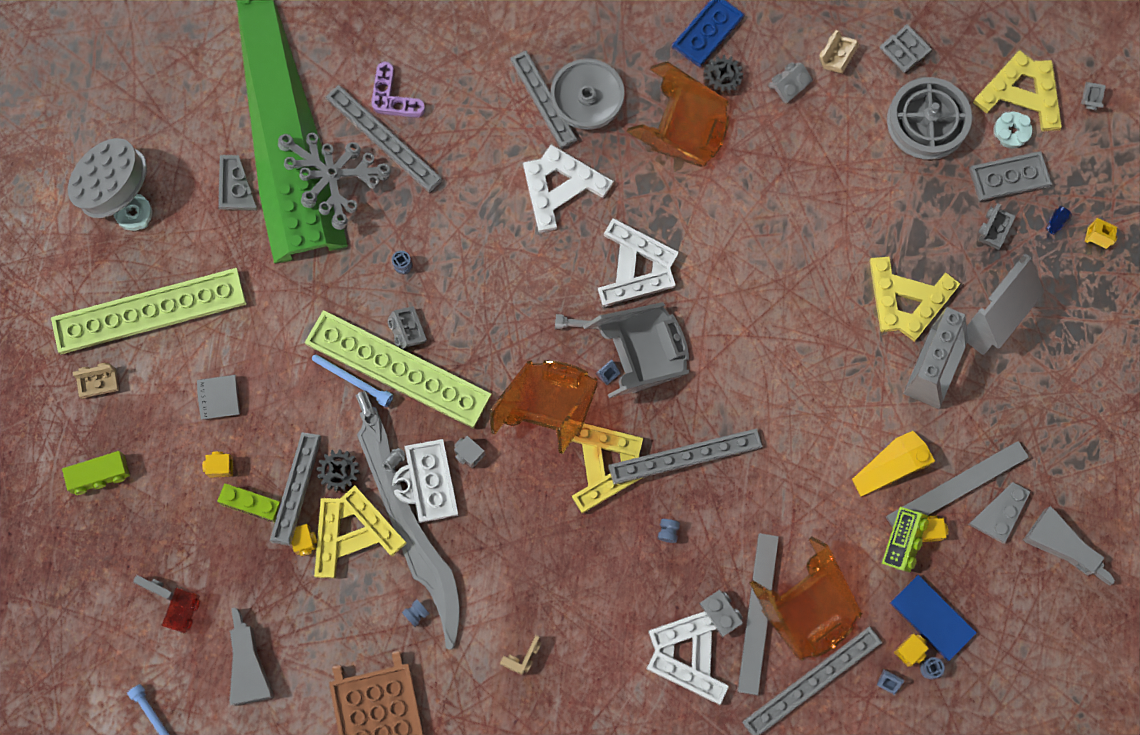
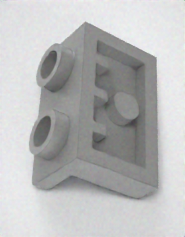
[388,306,427,351]

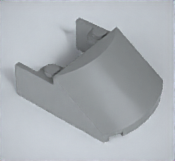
[967,254,1044,355]
[583,302,689,398]

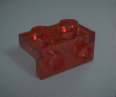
[161,588,201,634]

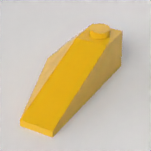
[852,431,935,497]

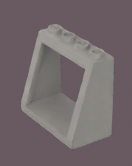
[903,307,968,409]

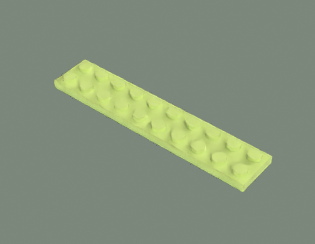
[51,268,246,355]
[305,310,492,429]

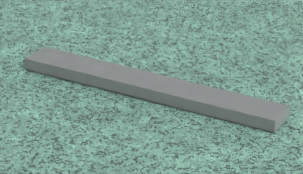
[326,85,442,193]
[608,429,763,485]
[886,441,1029,528]
[737,533,779,695]
[742,626,882,735]

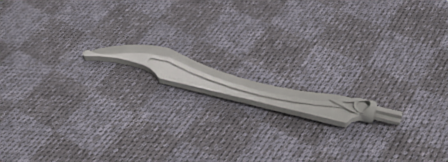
[356,391,459,649]

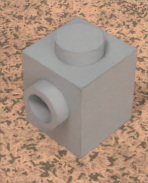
[454,436,485,469]

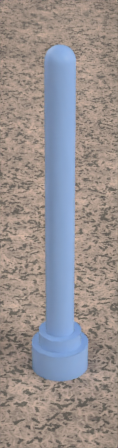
[312,355,393,408]
[127,684,169,735]

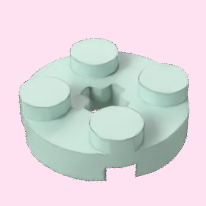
[994,112,1032,149]
[113,194,152,231]

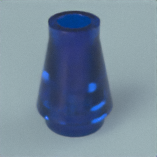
[1045,206,1072,235]

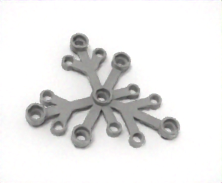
[278,133,391,230]

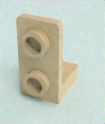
[500,636,542,675]

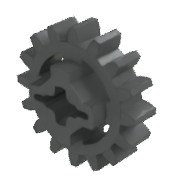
[703,55,743,95]
[317,449,360,492]

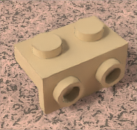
[819,30,859,73]
[73,363,119,399]

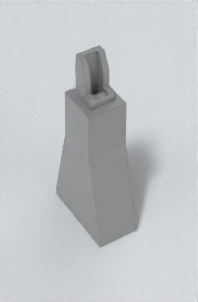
[1023,507,1115,585]
[230,607,274,706]

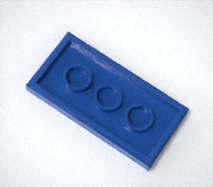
[671,0,744,68]
[890,575,976,661]

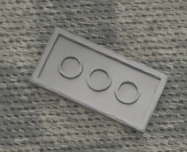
[969,151,1052,202]

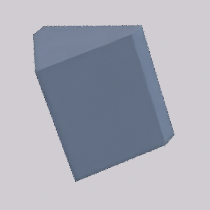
[595,360,621,385]
[877,669,904,695]

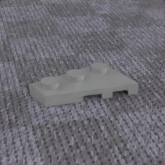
[218,155,257,210]
[968,482,1030,544]

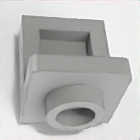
[1081,82,1106,110]

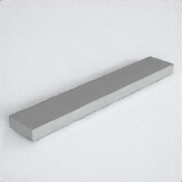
[510,51,577,149]
[270,432,321,546]

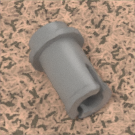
[382,448,405,472]

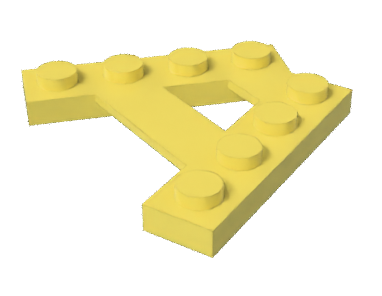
[973,50,1061,131]
[869,257,960,342]
[563,420,644,513]
[314,486,407,578]

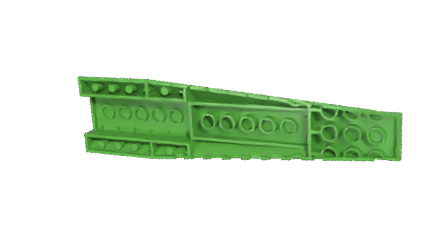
[236,0,348,264]

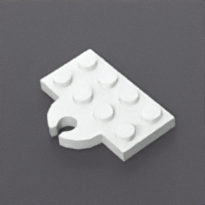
[392,439,458,523]

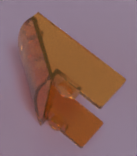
[626,61,729,167]
[489,360,598,454]
[749,536,862,660]

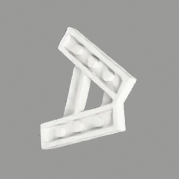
[523,145,613,233]
[598,218,679,307]
[647,611,729,705]

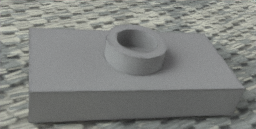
[134,575,176,601]

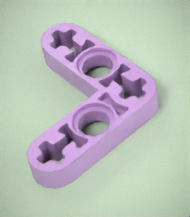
[372,62,425,118]

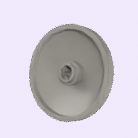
[551,59,624,129]

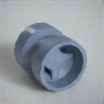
[392,251,412,274]
[657,519,680,543]
[402,599,430,627]
[920,657,945,679]

